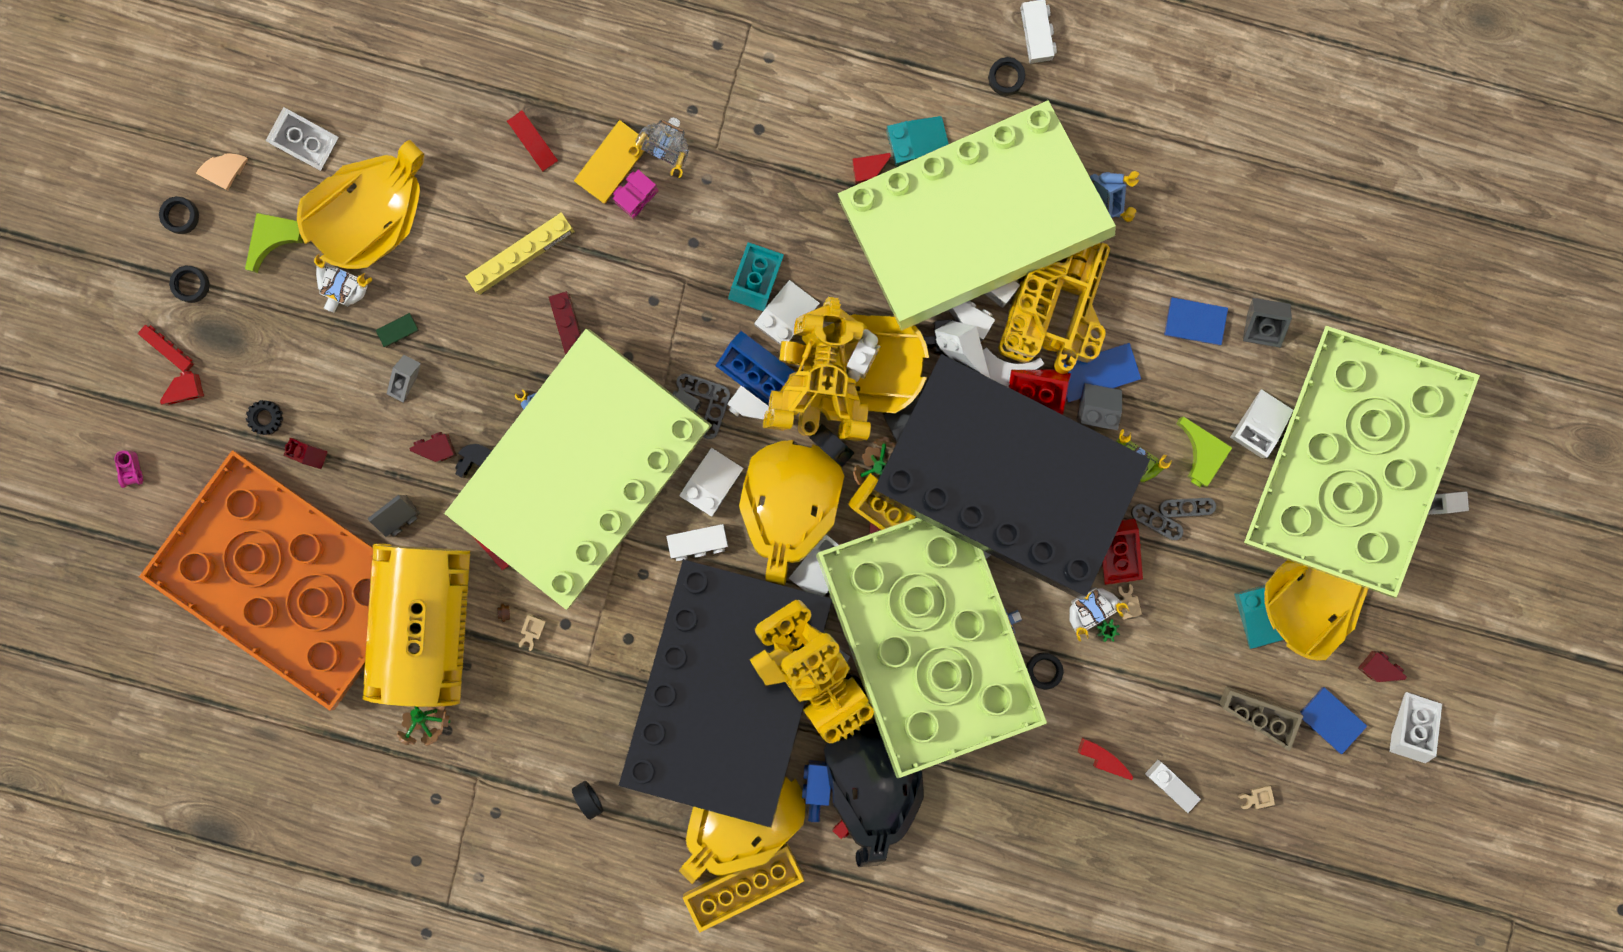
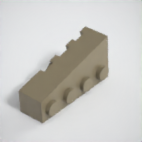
[1219,686,1303,752]

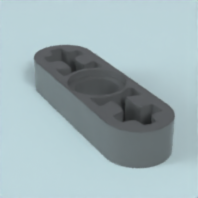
[1159,498,1216,517]
[1131,504,1183,540]

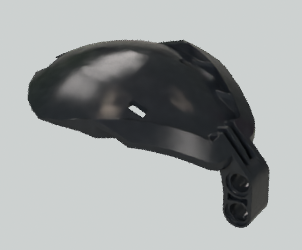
[824,718,924,867]

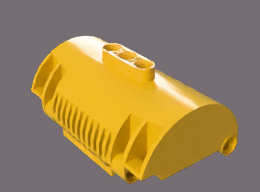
[363,544,470,707]

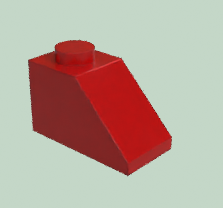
[852,153,891,185]
[160,371,204,406]

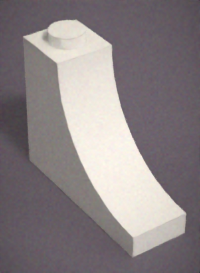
[983,347,1044,387]
[1428,492,1469,515]

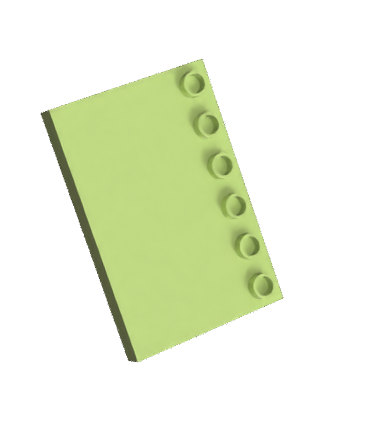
[838,101,1116,331]
[1244,326,1480,599]
[444,329,712,610]
[816,518,1047,778]

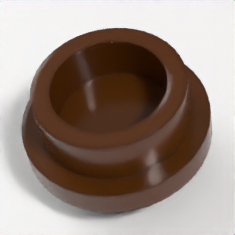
[497,603,510,623]

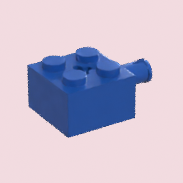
[802,760,830,822]

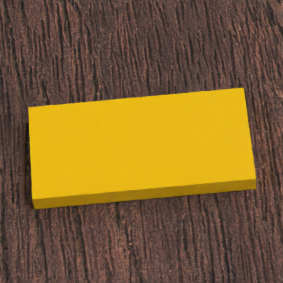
[574,120,650,205]

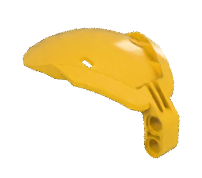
[297,140,425,269]
[779,314,929,413]
[739,440,844,586]
[1264,560,1368,661]
[679,777,805,884]

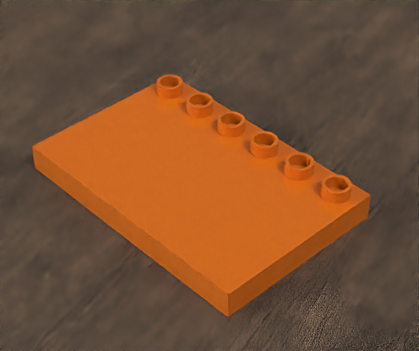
[139,450,373,711]

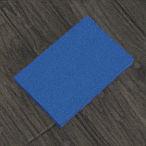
[1164,297,1228,346]
[1300,687,1367,755]

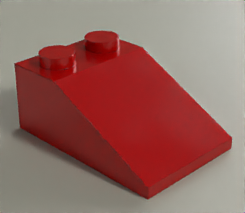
[1008,370,1071,415]
[1102,519,1143,585]

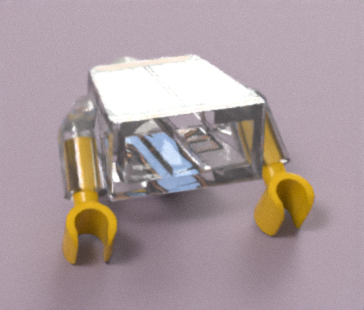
[628,118,689,178]

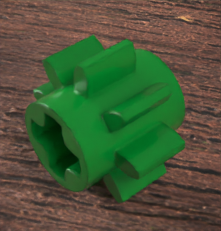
[1096,619,1120,642]

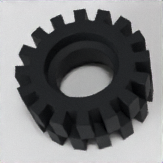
[245,400,283,435]

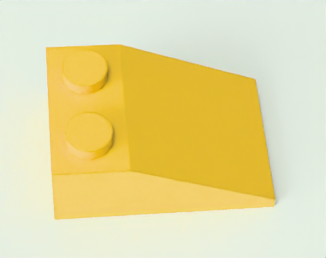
[848,473,915,530]

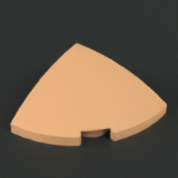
[196,153,248,191]

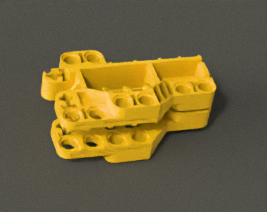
[998,243,1110,374]

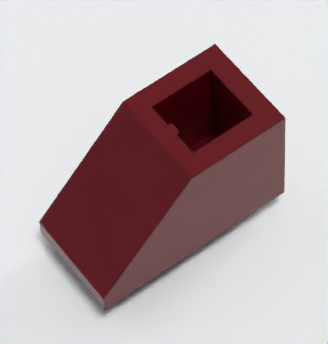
[409,432,457,463]
[284,437,328,469]
[1358,651,1407,682]

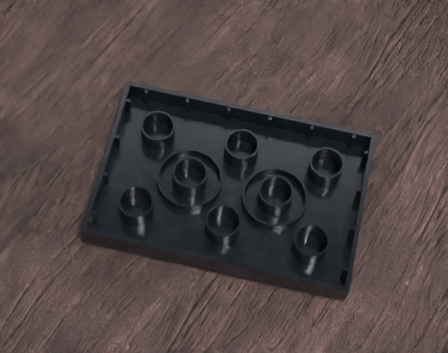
[871,354,1150,600]
[618,559,832,828]

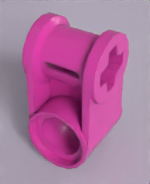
[114,450,143,488]

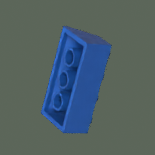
[715,331,795,406]

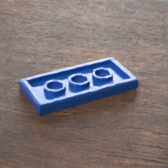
[1063,343,1141,402]

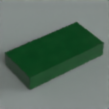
[375,313,419,348]

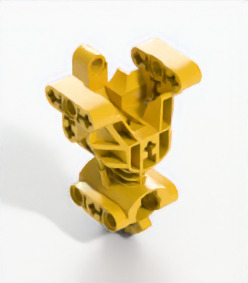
[763,297,871,441]
[749,600,874,743]

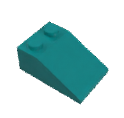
[886,116,949,167]
[728,242,784,311]
[1234,585,1284,649]

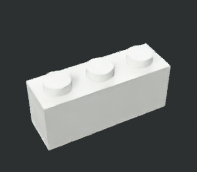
[1020,0,1057,64]
[666,524,728,561]

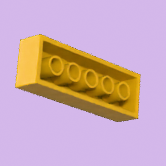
[682,843,804,933]

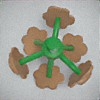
[853,437,896,485]
[396,706,451,746]

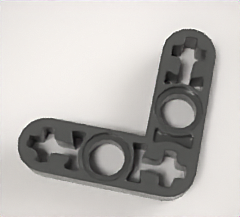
[676,374,730,439]

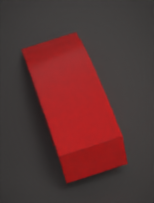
[507,110,558,172]
[1077,737,1133,780]

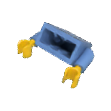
[1090,171,1139,222]

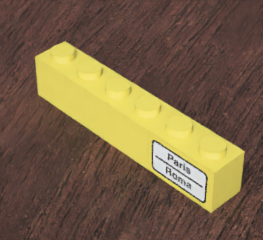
[465,212,575,295]

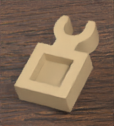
[1117,584,1142,619]
[519,615,546,651]
[1238,785,1275,809]

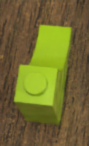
[245,213,303,273]
[1176,417,1232,488]

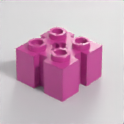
[613,169,659,220]

